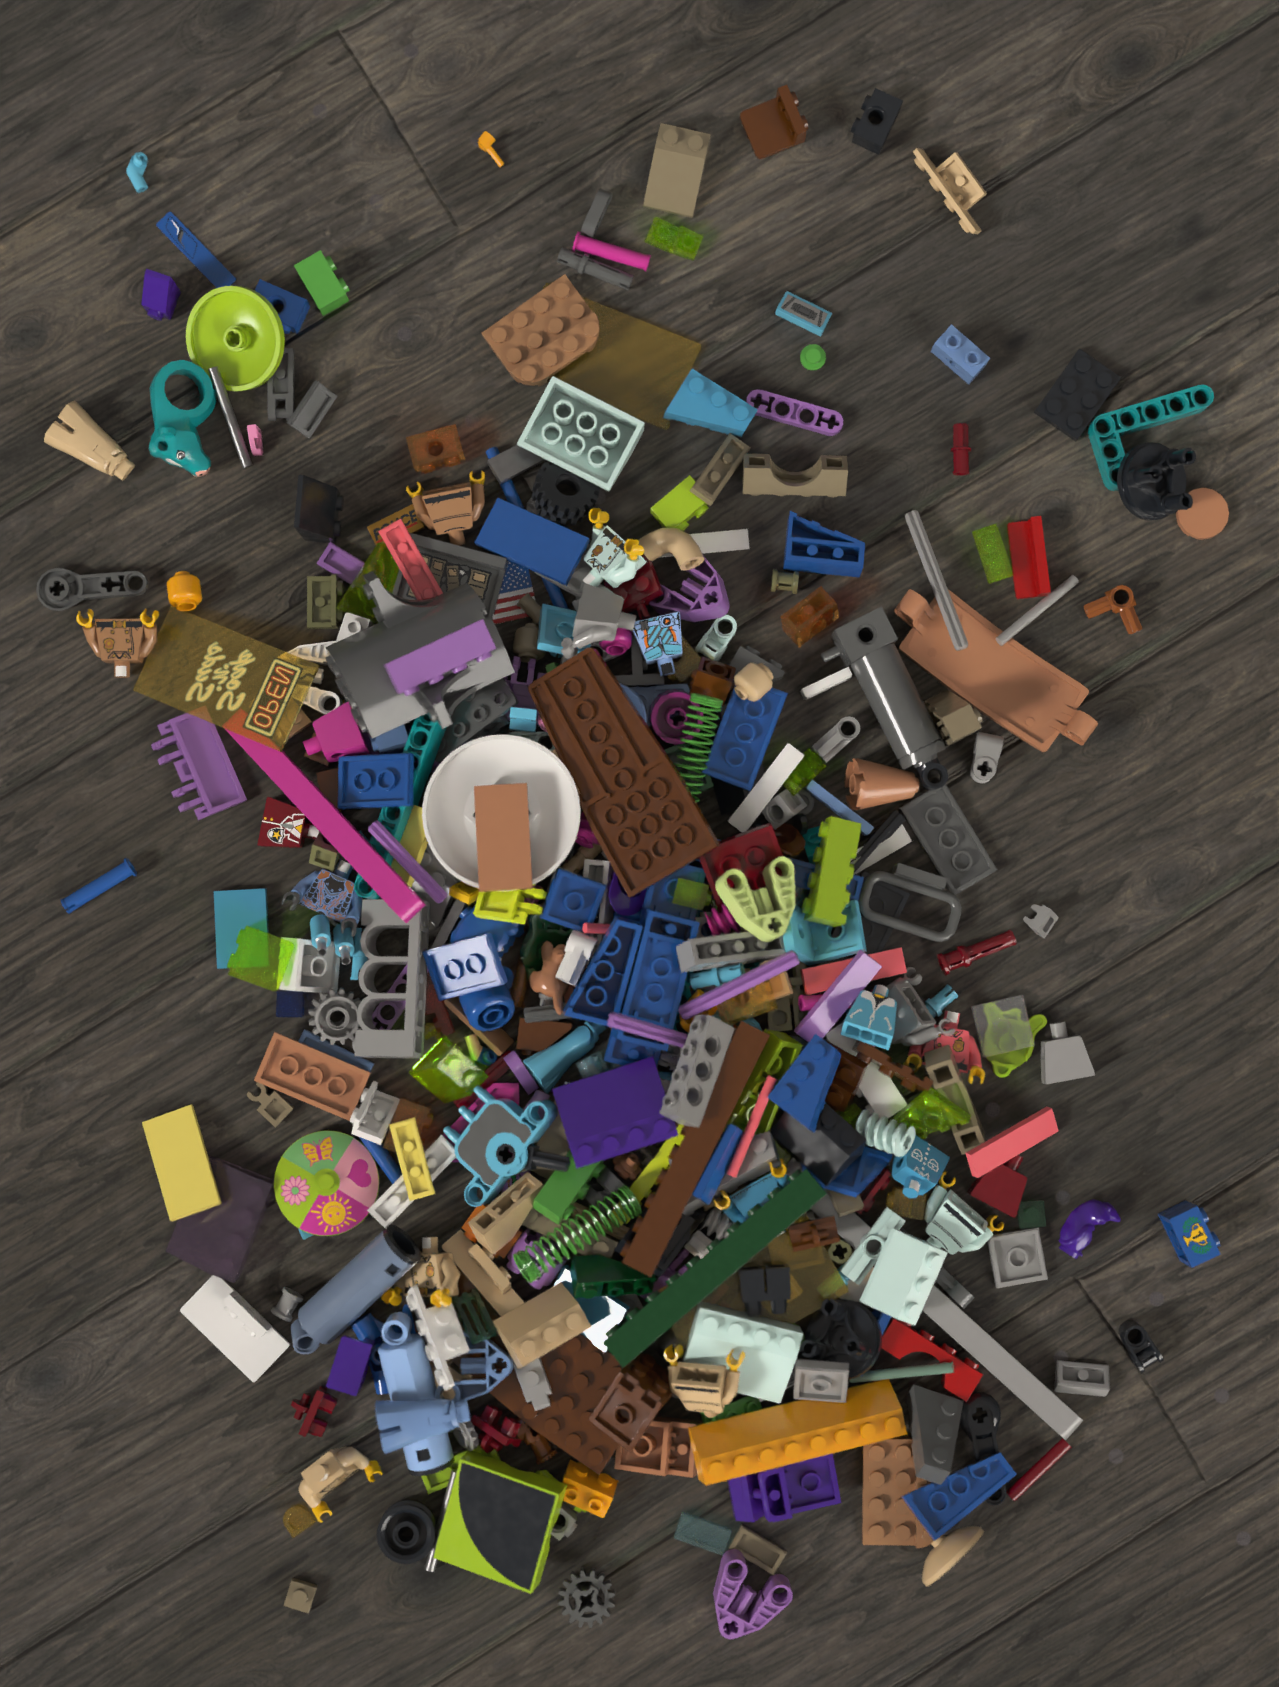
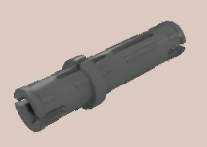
[557,247,634,291]

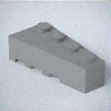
[668,1131,781,1217]

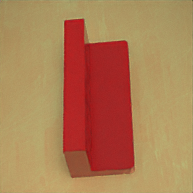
[1007,516,1051,599]

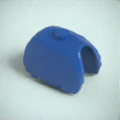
[450,906,526,957]

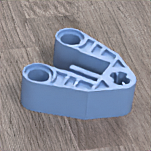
[435,1330,514,1402]

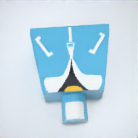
[840,985,897,1050]

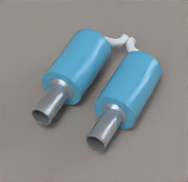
[310,914,354,965]

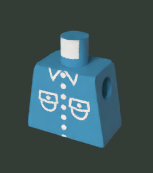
[892,1135,950,1198]

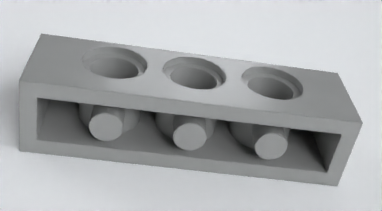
[676,929,785,973]
[660,1014,735,1127]

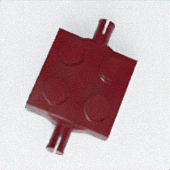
[603,553,664,620]

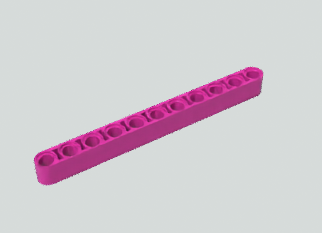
[223,708,426,923]

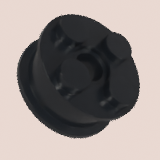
[377,1500,437,1564]

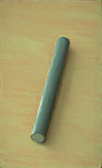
[849,1362,954,1383]

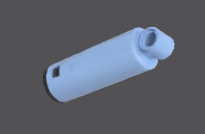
[378,1312,455,1476]

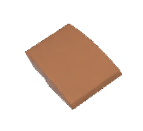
[614,1417,702,1478]

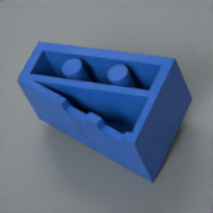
[783,511,865,578]
[768,1034,842,1133]

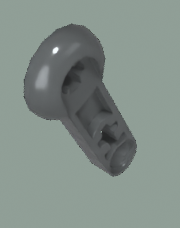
[36,568,148,611]

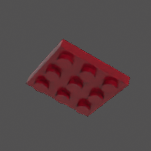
[699,822,798,913]

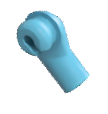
[126,152,148,193]

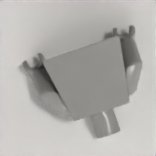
[561,584,637,659]
[886,967,956,1046]

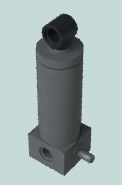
[821,606,948,790]

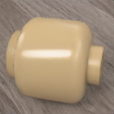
[734,662,773,702]

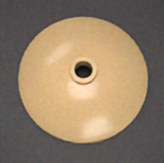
[922,1526,984,1586]

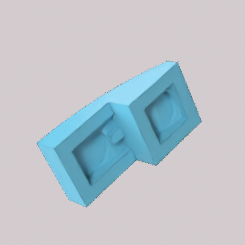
[509,707,537,732]

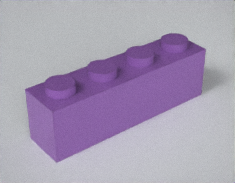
[384,619,496,696]

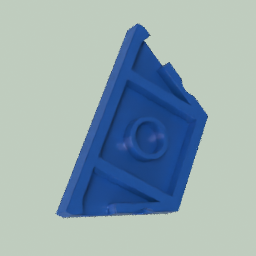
[800,1147,893,1198]

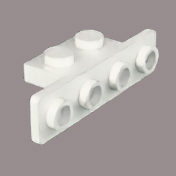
[406,1285,470,1391]

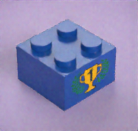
[1158,1200,1220,1268]

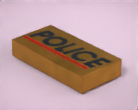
[367,504,425,551]

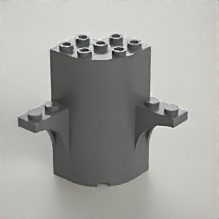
[325,571,515,739]

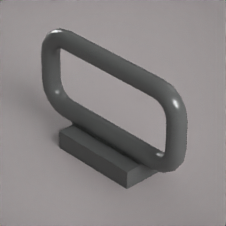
[859,863,962,942]

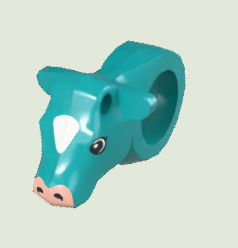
[148,360,217,477]

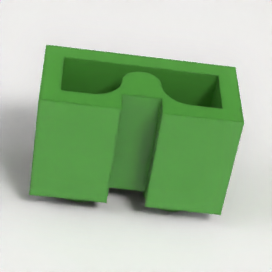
[294,250,350,316]

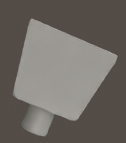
[1040,1021,1095,1084]

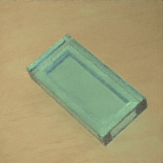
[674,1511,732,1556]

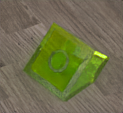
[409,1034,489,1104]

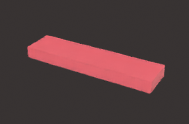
[378,519,443,600]
[800,947,907,995]
[966,1107,1058,1178]

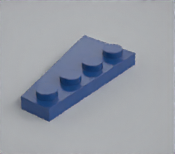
[901,1452,1016,1541]

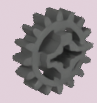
[558,1567,615,1628]

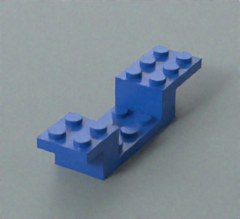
[604,865,705,1068]

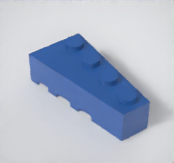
[563,916,643,1028]

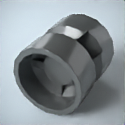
[585,1165,630,1215]

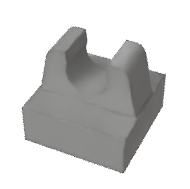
[1023,904,1059,939]

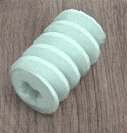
[856,1109,915,1157]

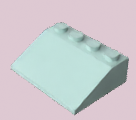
[517,376,645,491]
[682,1301,803,1403]

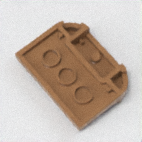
[482,274,600,387]
[862,1437,933,1548]

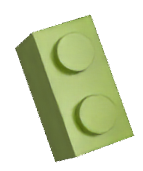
[650,475,709,531]

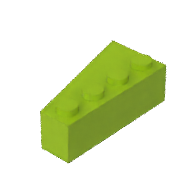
[802,816,861,927]
[723,1029,803,1135]

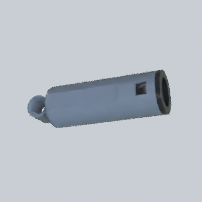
[291,1224,421,1355]

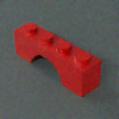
[881,1317,983,1402]

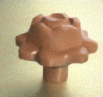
[612,1153,642,1180]

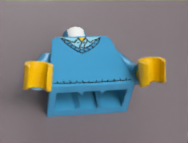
[712,1158,790,1237]

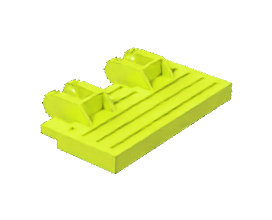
[473,884,547,924]

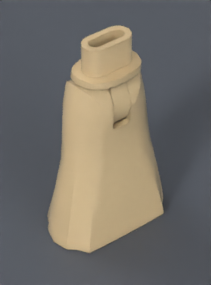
[44,401,135,481]

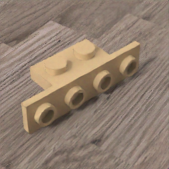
[913,148,987,234]
[442,1229,524,1316]

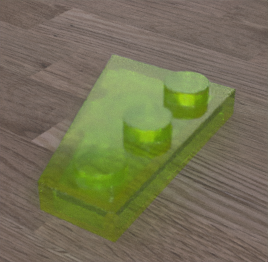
[336,543,399,624]
[888,1087,971,1139]

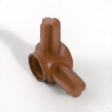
[1084,585,1142,634]

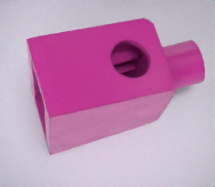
[303,702,369,762]

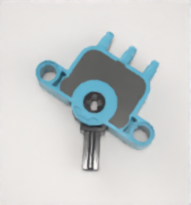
[443,1085,571,1207]

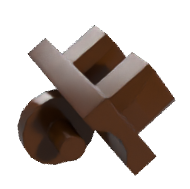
[788,1215,840,1252]

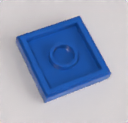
[539,868,607,935]

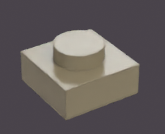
[284,1578,318,1614]

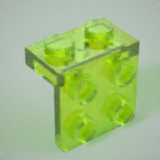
[227,925,294,991]

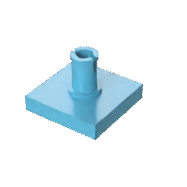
[537,604,591,658]

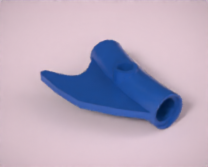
[350,1304,416,1394]

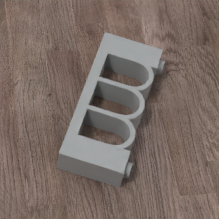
[352,899,430,1059]

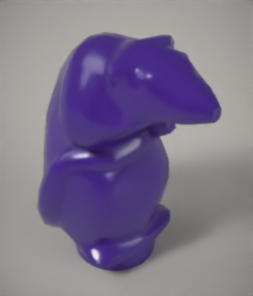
[1059,1199,1121,1260]

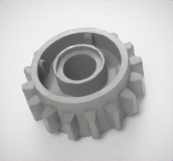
[308,987,361,1045]

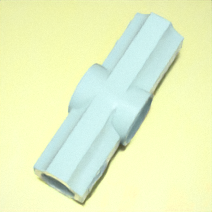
[840,1207,906,1285]

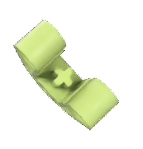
[715,857,795,942]

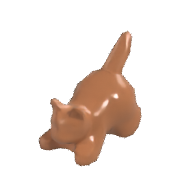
[529,941,569,1015]

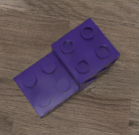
[727,1453,841,1522]

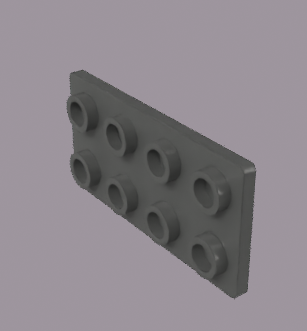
[423,678,518,763]

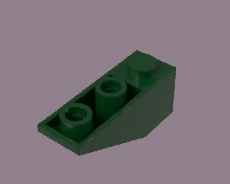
[570,1255,656,1299]

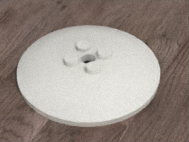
[422,735,581,892]

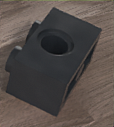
[850,88,903,155]

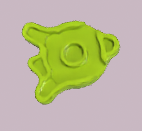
[981,1002,1047,1078]

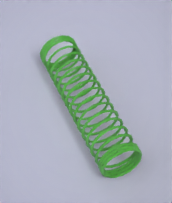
[674,693,723,802]
[513,1185,642,1283]

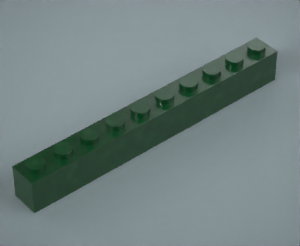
[603,1168,827,1367]

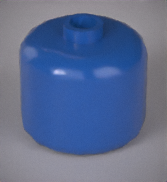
[459,984,515,1032]

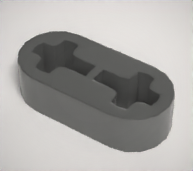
[581,188,612,238]

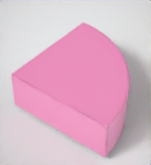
[247,424,263,456]

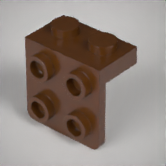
[740,85,809,159]

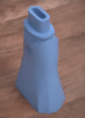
[375,1399,471,1454]

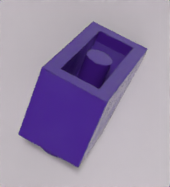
[141,269,181,321]

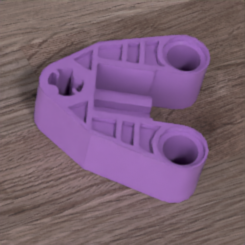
[649,554,730,622]
[713,1549,793,1639]

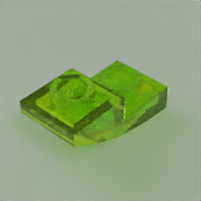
[644,216,704,260]
[972,523,1013,584]
[783,748,827,796]

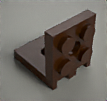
[588,1352,674,1452]

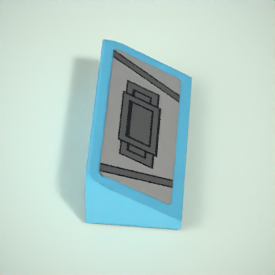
[775,291,832,337]

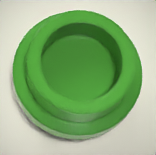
[800,344,826,371]

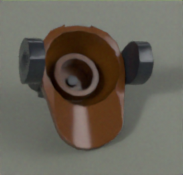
[751,813,808,857]

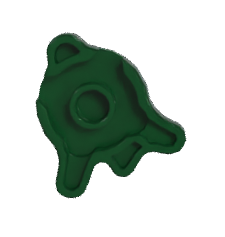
[520,914,577,981]

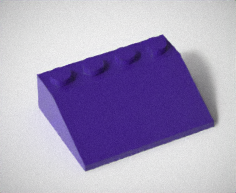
[552,1056,679,1168]

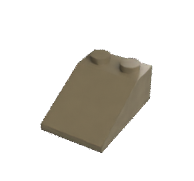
[643,123,711,218]

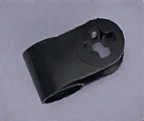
[1119,1320,1164,1374]

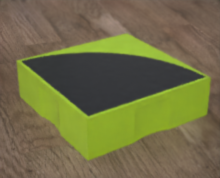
[433,1451,567,1594]

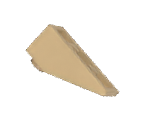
[468,1172,544,1255]

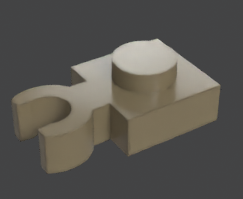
[247,1082,294,1128]

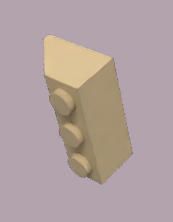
[492,1282,591,1369]

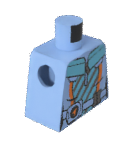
[632,612,682,677]

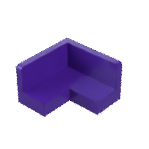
[326,1335,375,1396]

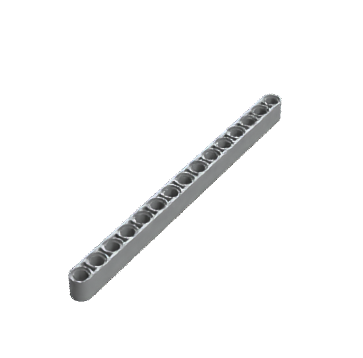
[786,1158,1083,1440]

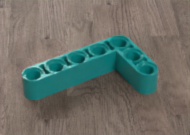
[1088,384,1214,491]

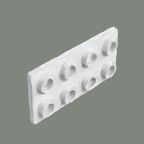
[180,1273,290,1382]

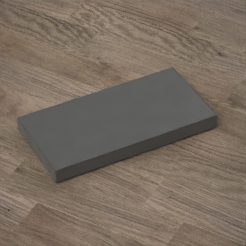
[899,784,998,895]

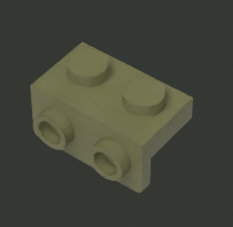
[307,574,344,629]

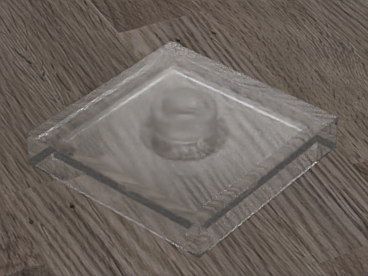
[971,995,1035,1057]

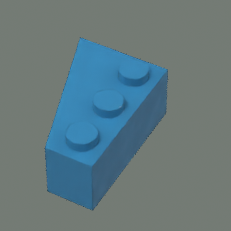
[663,369,758,437]

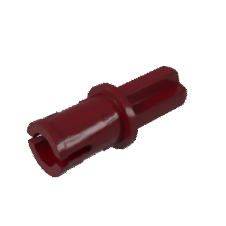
[951,423,971,476]

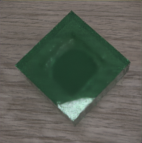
[1017,1199,1046,1229]

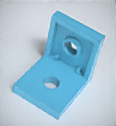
[783,899,867,966]

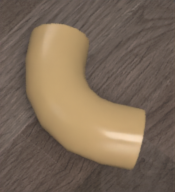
[638,528,704,571]

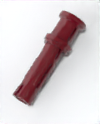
[937,929,1017,976]

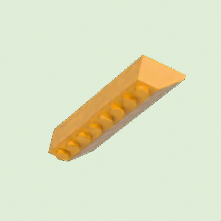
[688,1379,907,1486]

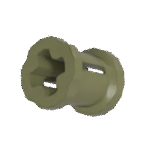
[771,569,799,594]
[826,1237,852,1264]

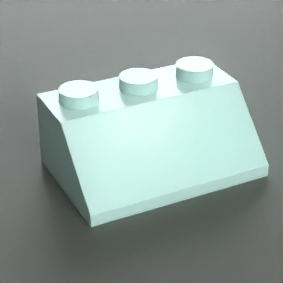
[859,1228,947,1325]

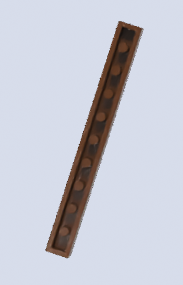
[620,1021,770,1277]

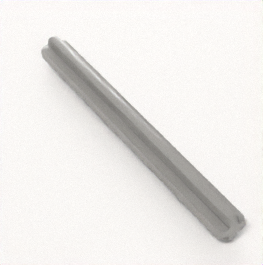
[905,510,968,651]

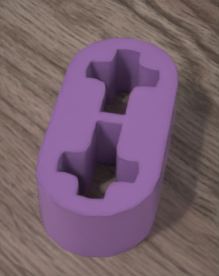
[503,1051,539,1095]

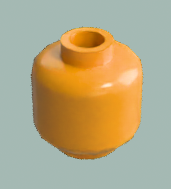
[167,571,202,611]

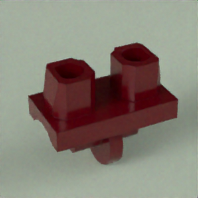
[291,1385,338,1437]
[471,1405,521,1453]

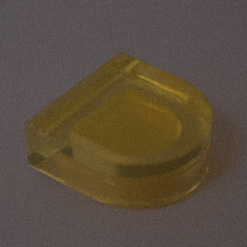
[283,1504,316,1538]

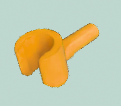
[478,131,504,167]

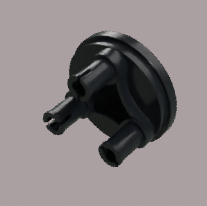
[1117,442,1196,521]
[800,1299,882,1380]

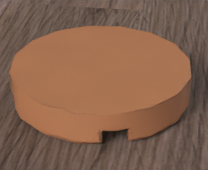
[1176,488,1229,540]

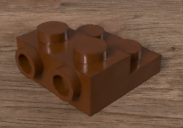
[823,1038,868,1113]

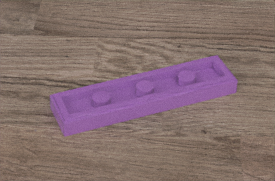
[794,950,882,1042]

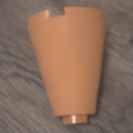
[845,758,919,810]

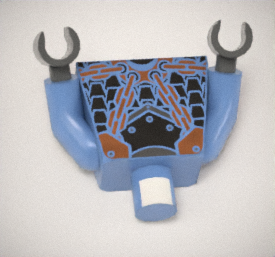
[281,859,362,936]

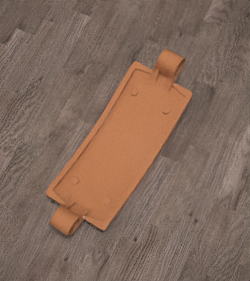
[894,589,1098,752]

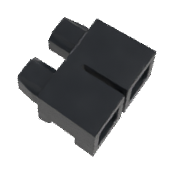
[737,1263,791,1316]

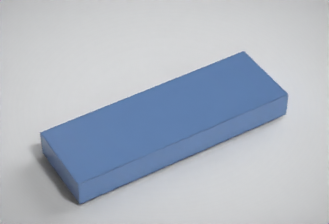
[805,780,874,836]

